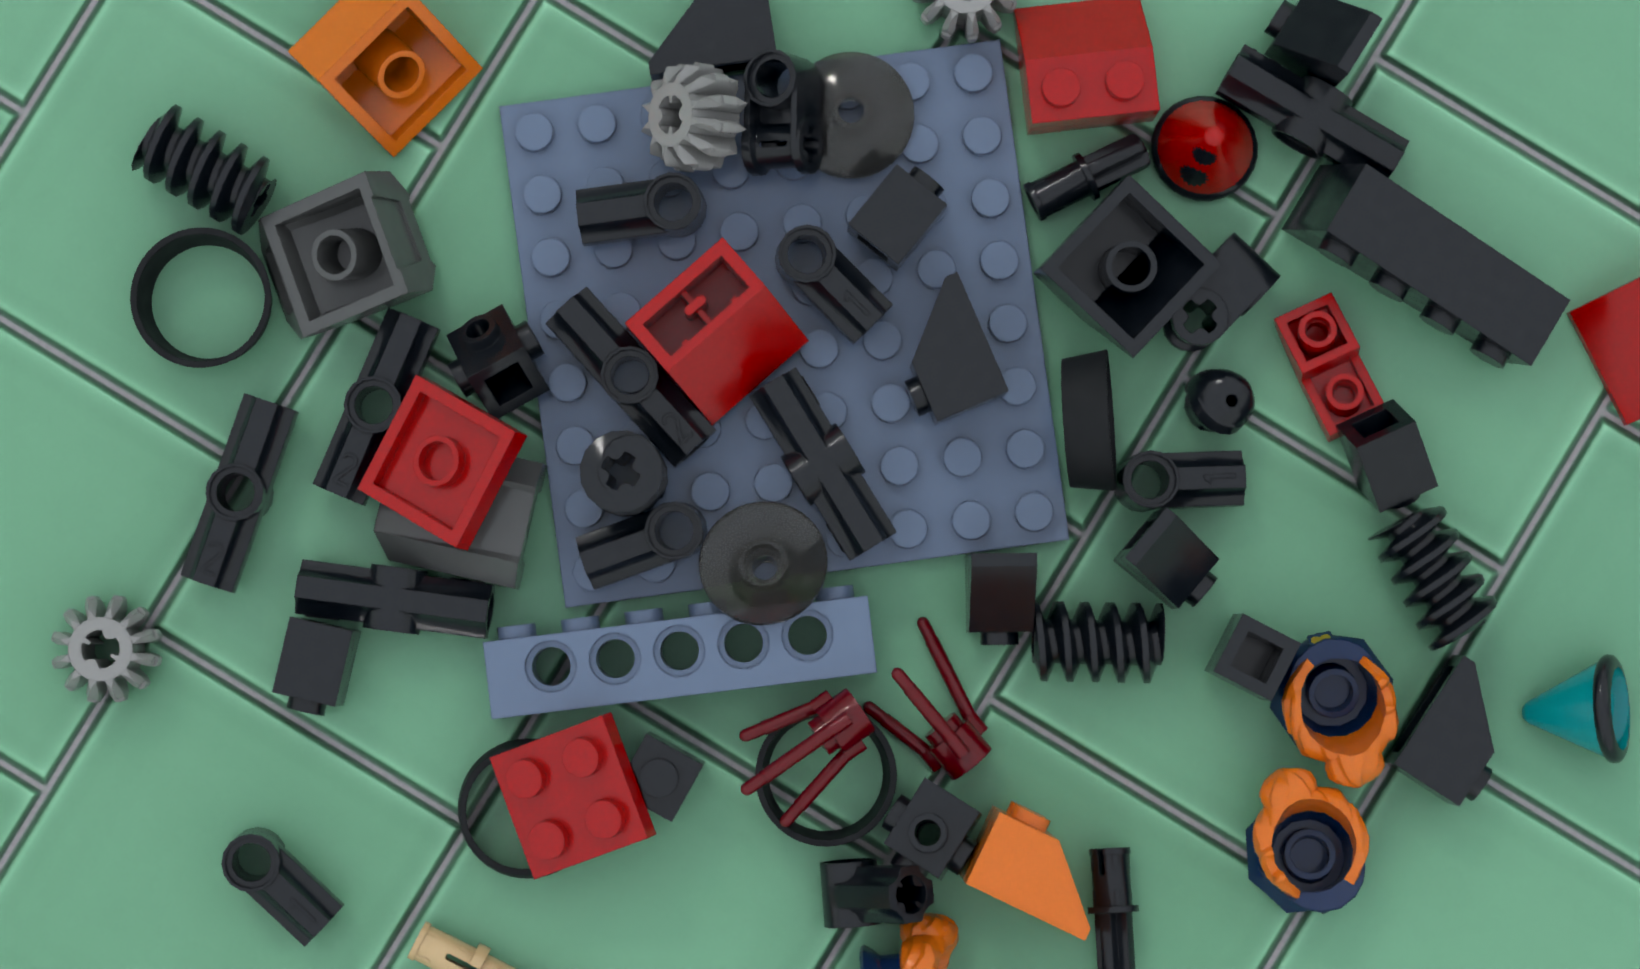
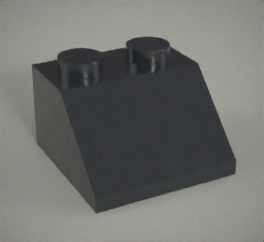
[1033,175,1222,358]

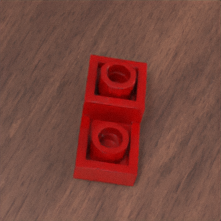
[1274,292,1384,442]

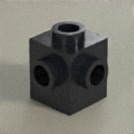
[446,304,550,419]
[881,778,982,880]

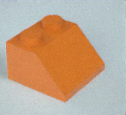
[287,0,483,157]
[960,801,1091,941]

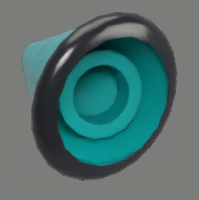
[1522,654,1630,763]

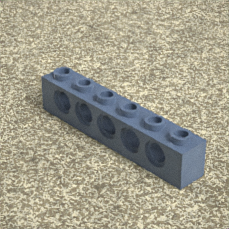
[483,585,877,719]

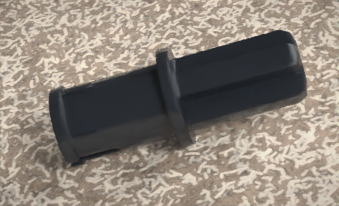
[1024,134,1150,221]
[1087,847,1139,969]

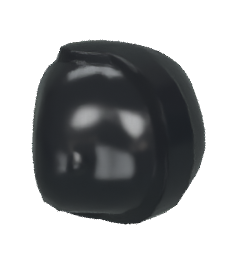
[1184,369,1255,435]

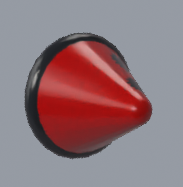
[1151,96,1258,201]

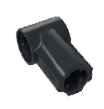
[576,172,707,246]
[775,224,893,344]
[1114,450,1246,512]
[575,501,708,590]
[221,827,344,947]
[820,858,934,928]

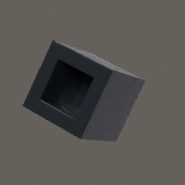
[847,164,947,271]
[1335,399,1438,513]
[1204,613,1301,701]
[272,617,361,716]
[630,731,705,822]

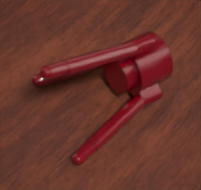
[863,617,992,780]
[739,688,875,827]

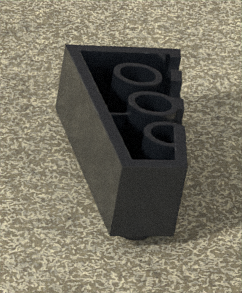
[1282,164,1570,369]

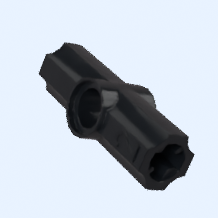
[1215,44,1409,178]
[546,287,717,468]
[313,307,441,506]
[749,367,896,561]
[180,393,299,593]
[294,559,495,639]

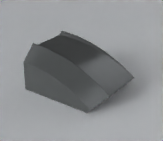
[258,171,436,339]
[373,457,547,589]

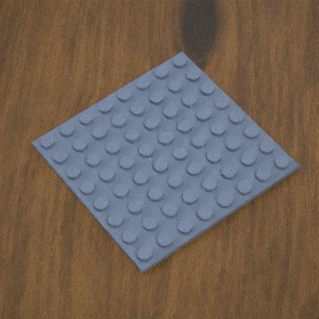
[499,39,1069,608]

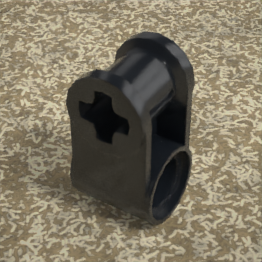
[741,49,823,176]
[1163,232,1281,352]

